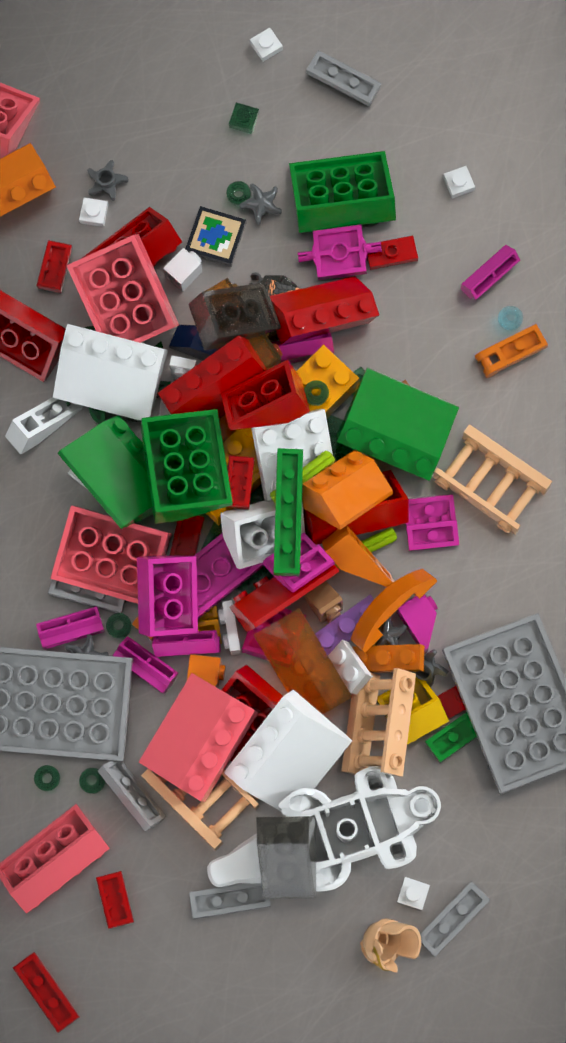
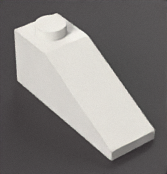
[5,397,83,454]

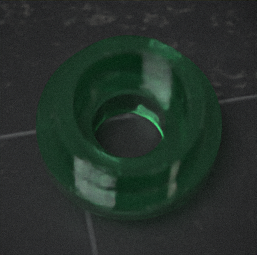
[226,181,251,205]
[304,380,329,406]
[106,613,132,639]
[34,765,60,791]
[79,768,105,794]

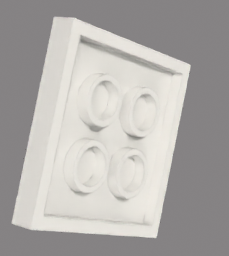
[251,409,333,501]

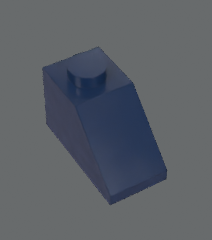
[169,325,224,361]

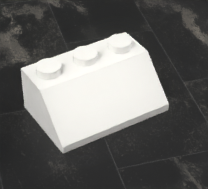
[220,500,305,569]

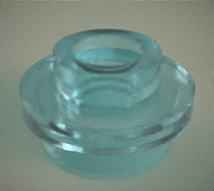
[498,306,523,331]

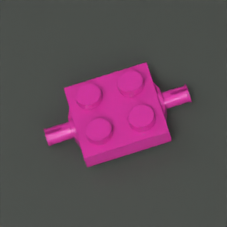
[298,225,382,280]

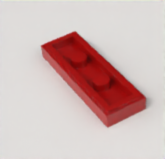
[13,952,80,1033]

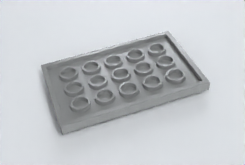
[442,613,566,794]
[0,647,133,761]

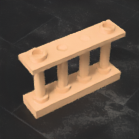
[433,424,552,535]
[341,668,416,777]
[141,769,260,851]

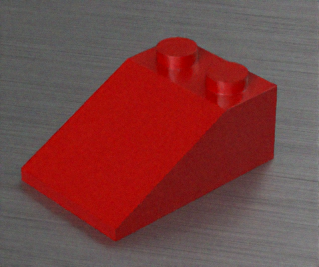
[221,360,310,430]

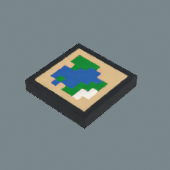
[185,206,247,267]

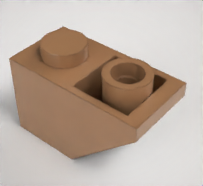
[304,581,343,623]

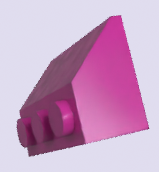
[137,555,198,637]

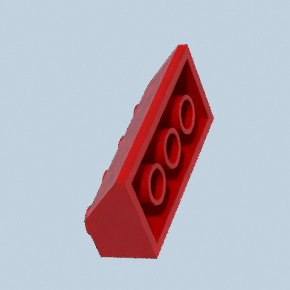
[82,207,182,267]
[266,276,380,345]
[0,290,66,382]
[158,336,267,419]
[302,470,409,545]
[230,565,340,632]

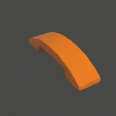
[350,569,437,653]

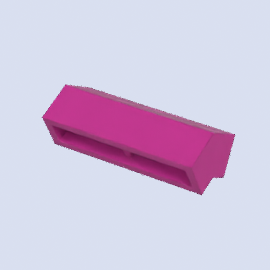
[460,245,520,300]
[269,333,334,367]
[36,606,105,650]
[152,630,221,657]
[112,636,178,695]

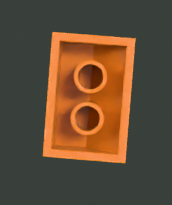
[0,143,56,217]
[302,450,393,530]

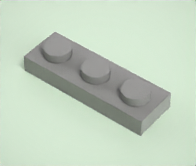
[306,50,381,106]
[48,579,126,614]
[98,760,166,832]
[420,881,490,957]
[189,883,271,919]

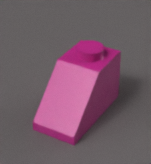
[397,594,438,654]

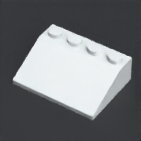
[53,324,168,421]
[224,690,352,811]

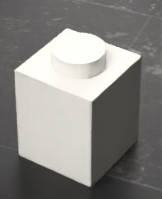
[163,248,203,292]

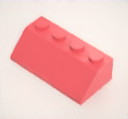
[0,804,110,914]

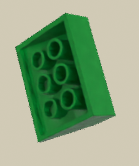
[289,151,396,233]
[336,367,459,481]
[141,409,233,524]
[57,415,153,529]

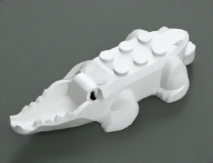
[207,766,441,891]

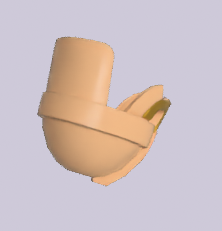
[360,918,421,973]

